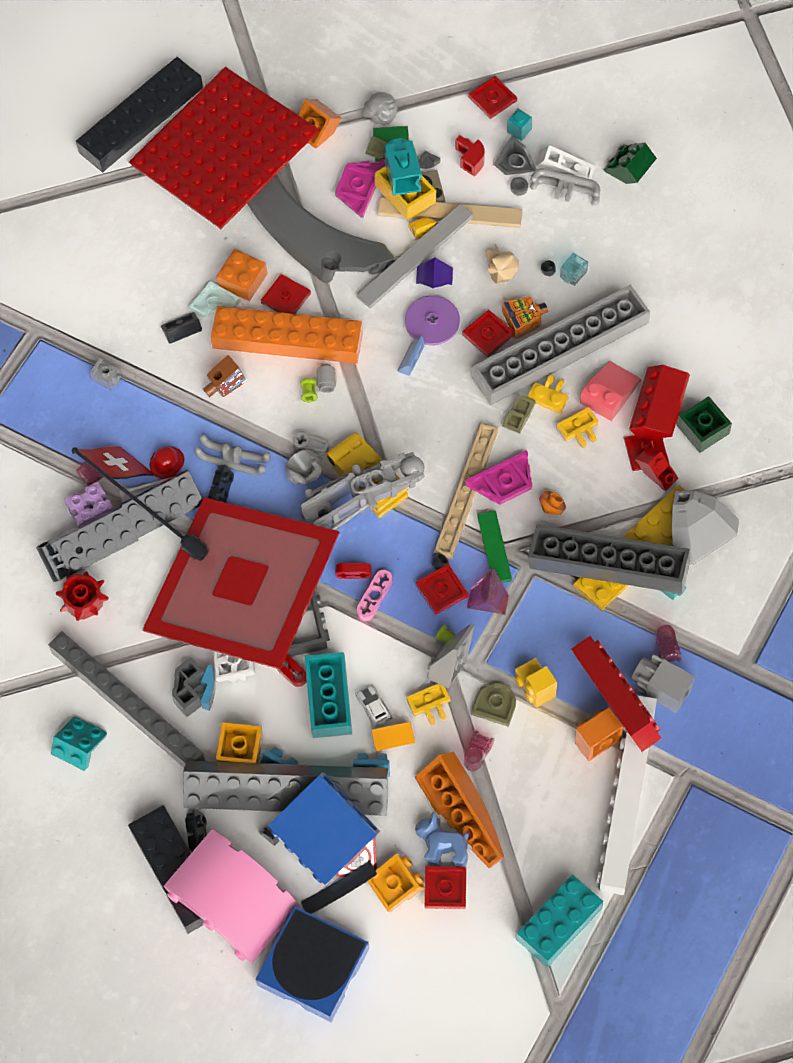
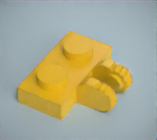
[527,374,569,414]
[556,407,599,448]
[406,684,451,725]

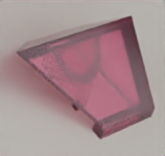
[467,568,509,615]

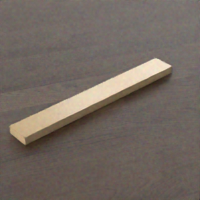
[378,197,522,228]
[434,423,498,560]

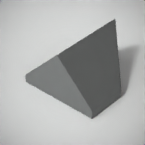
[493,135,537,175]

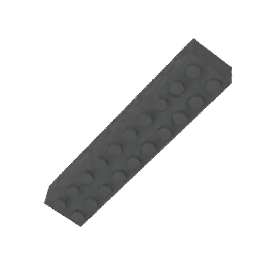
[183,761,388,816]

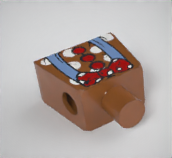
[203,355,247,398]

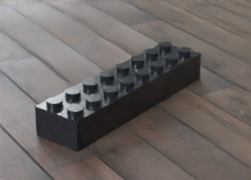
[76,57,203,173]

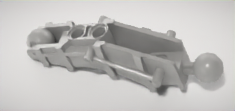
[289,452,425,530]

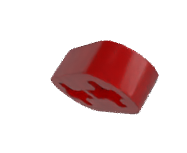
[335,563,372,579]
[277,655,307,687]

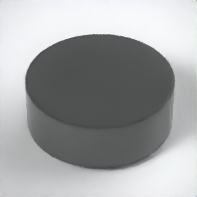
[510,177,528,196]

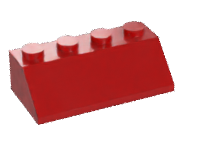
[629,365,690,441]

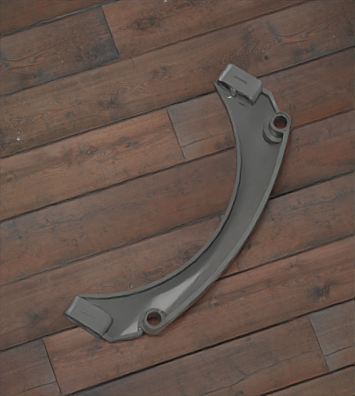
[247,174,397,283]

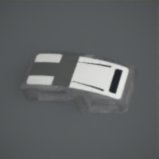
[355,684,393,728]

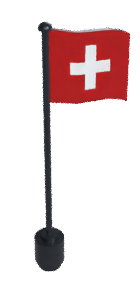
[71,446,210,561]

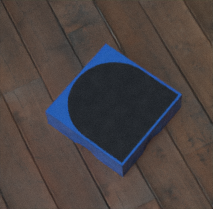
[255,906,370,1023]

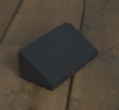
[161,312,202,344]

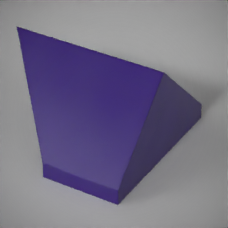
[416,257,453,288]

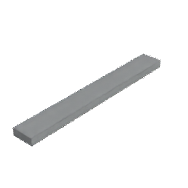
[357,204,473,309]

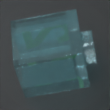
[560,252,588,286]

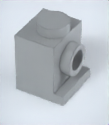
[90,358,121,390]

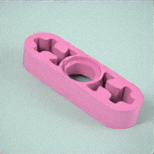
[357,570,393,621]

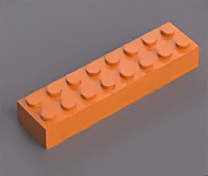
[211,306,363,364]

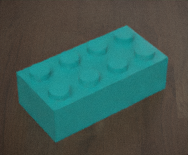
[305,652,352,738]
[516,874,604,968]

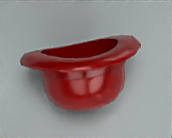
[149,446,185,479]

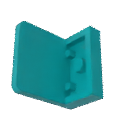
[51,717,107,771]

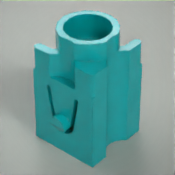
[384,138,422,196]

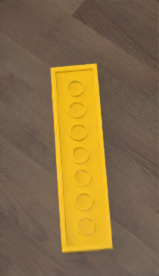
[573,484,685,611]

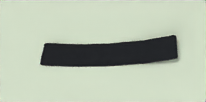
[301,861,377,914]

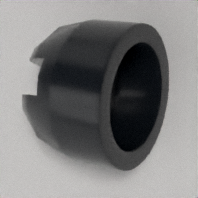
[541,260,556,277]
[432,553,449,570]

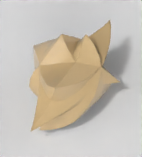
[485,244,519,284]

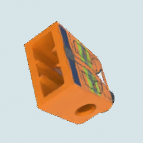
[502,297,548,339]

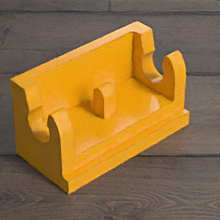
[371,722,415,752]

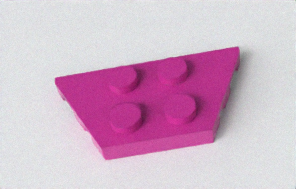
[335,159,385,218]
[465,450,533,505]

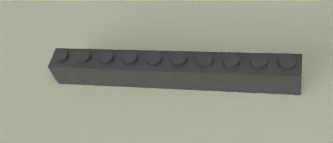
[48,631,206,768]

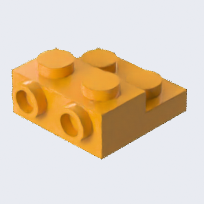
[367,854,425,912]

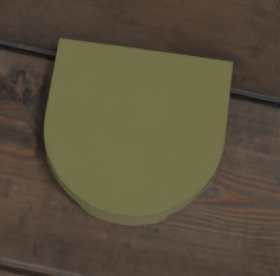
[471,683,516,727]

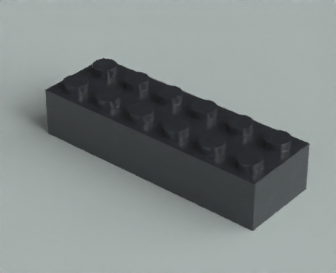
[128,805,204,934]

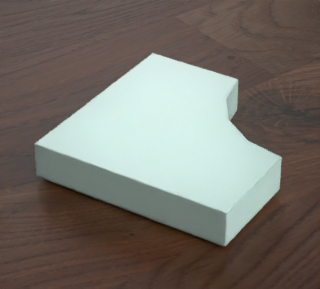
[189,281,240,318]

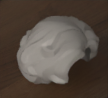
[361,92,398,125]
[285,449,322,485]

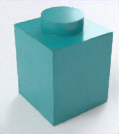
[507,109,532,141]

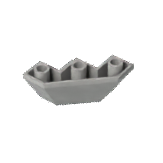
[672,490,739,565]

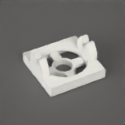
[213,651,256,683]

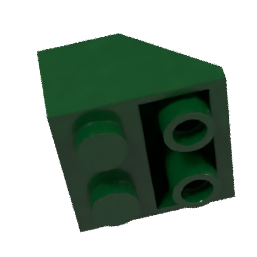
[603,143,657,184]

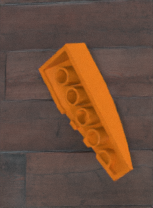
[415,752,504,868]

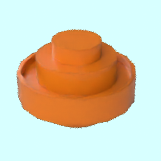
[539,491,566,515]

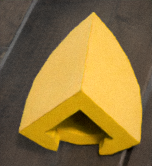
[408,217,438,240]

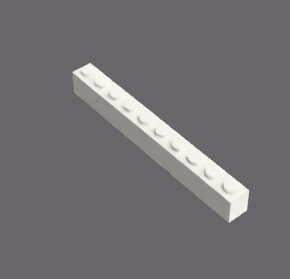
[597,695,657,895]

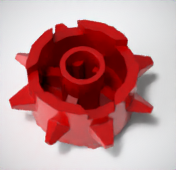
[56,571,109,621]

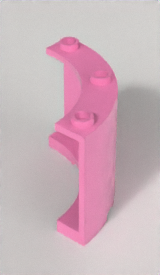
[164,830,300,963]

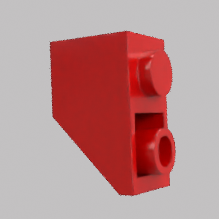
[635,447,679,491]

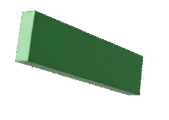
[477,510,512,585]

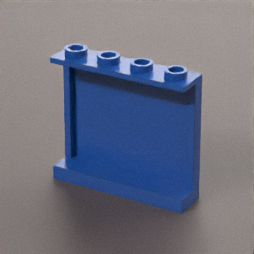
[268,772,380,885]

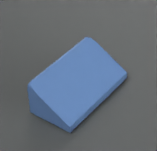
[398,336,424,376]

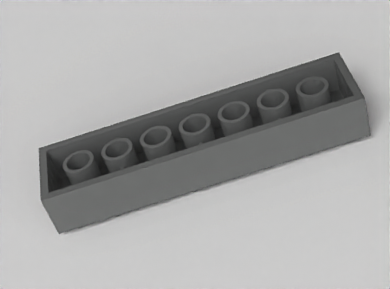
[528,524,690,594]

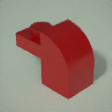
[455,135,485,177]

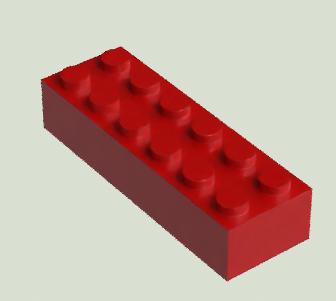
[571,636,662,752]

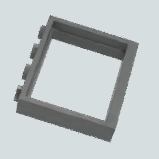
[287,587,330,657]

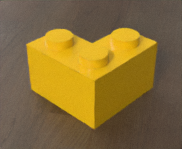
[514,658,557,708]

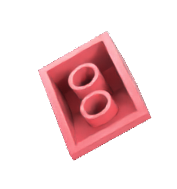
[580,361,642,422]

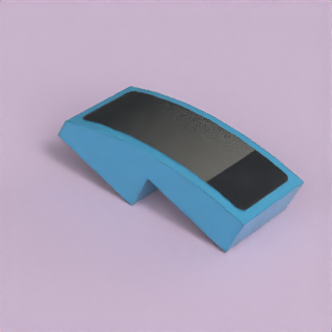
[200,664,216,711]

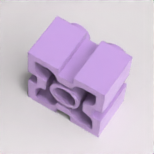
[64,481,113,525]

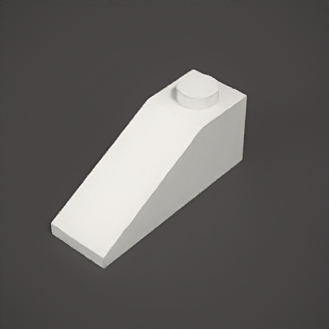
[536,145,595,179]

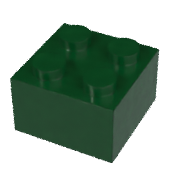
[677,396,732,453]

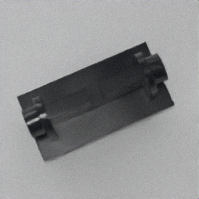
[207,465,234,503]
[185,809,207,853]

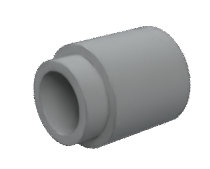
[317,364,336,393]

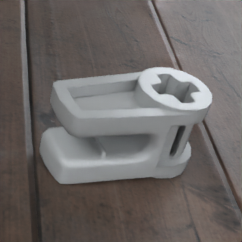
[293,432,329,460]

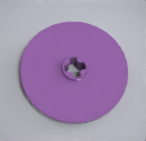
[405,296,460,345]

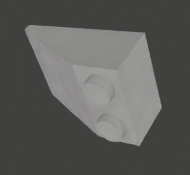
[427,624,475,689]

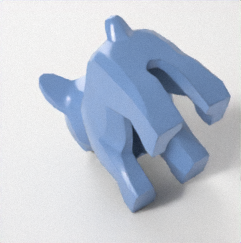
[415,812,469,867]

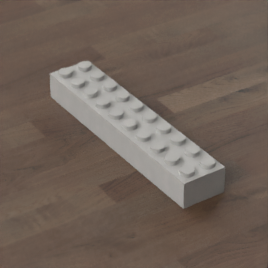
[472,284,650,405]

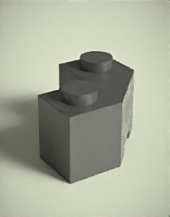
[172,657,204,718]

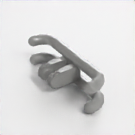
[530,168,600,205]
[194,434,271,476]

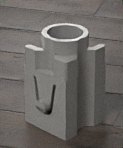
[632,654,695,713]

